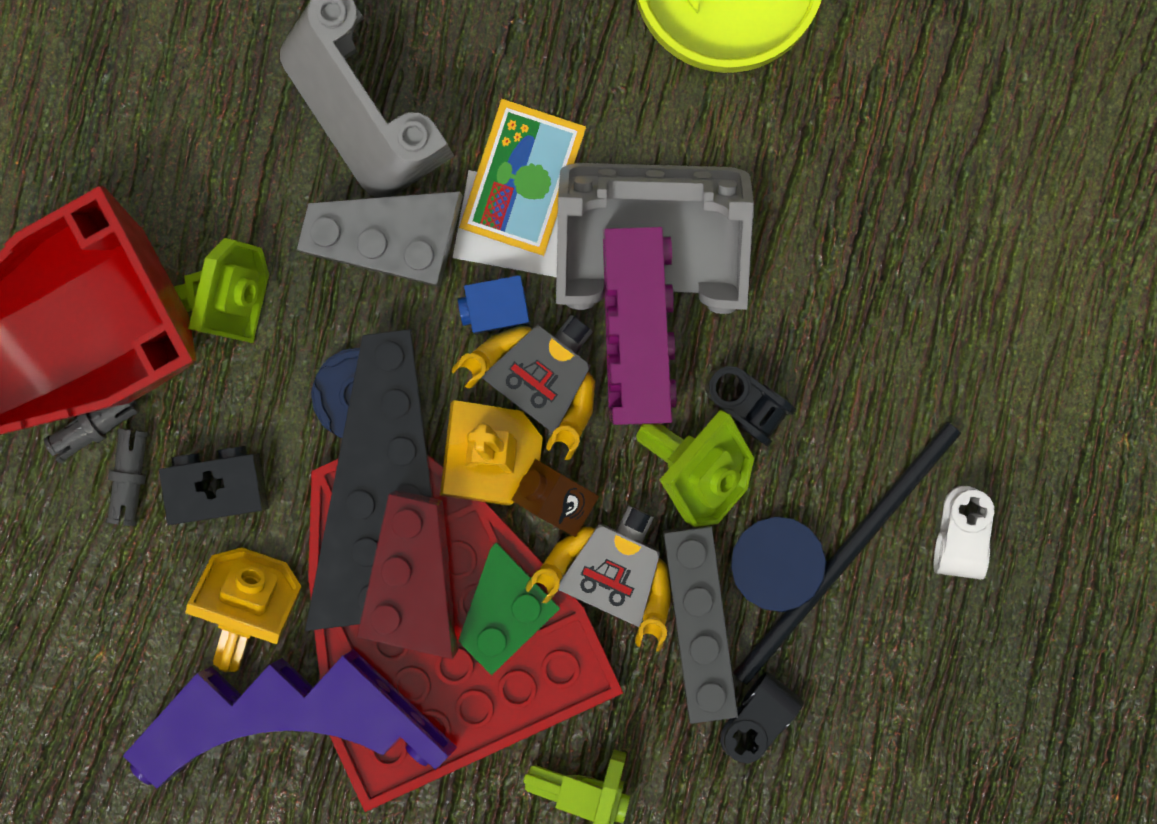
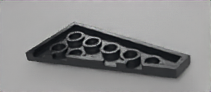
[305,329,433,631]

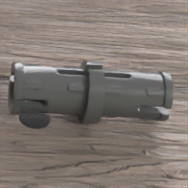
[44,400,140,463]
[106,428,149,526]

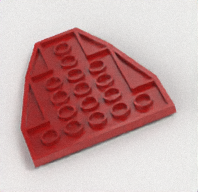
[308,454,623,812]

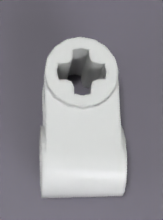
[934,486,994,580]

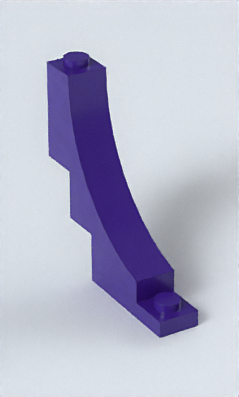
[123,649,457,789]

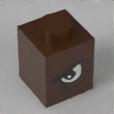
[511,459,599,537]

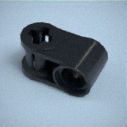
[705,366,797,447]
[720,671,804,763]

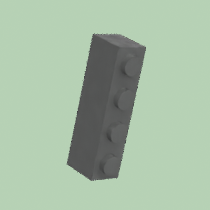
[662,525,738,724]

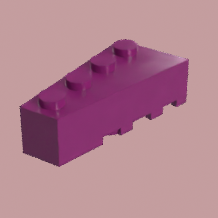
[602,227,676,425]

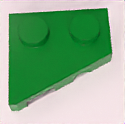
[458,542,560,676]

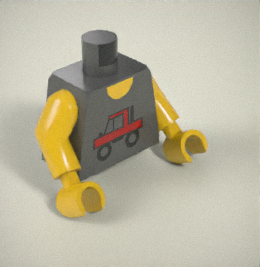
[452,315,596,460]

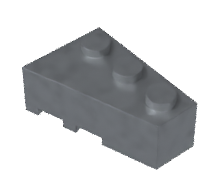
[297,191,463,288]

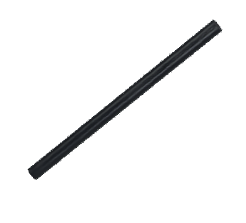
[733,422,961,685]

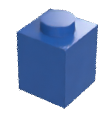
[458,275,531,334]

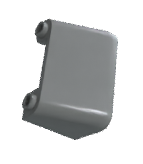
[280,0,454,198]
[556,163,754,314]

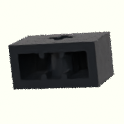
[159,446,269,526]

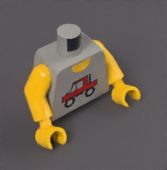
[525,505,672,652]

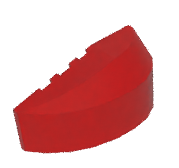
[0,186,196,435]

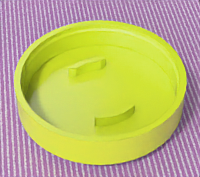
[636,0,822,73]

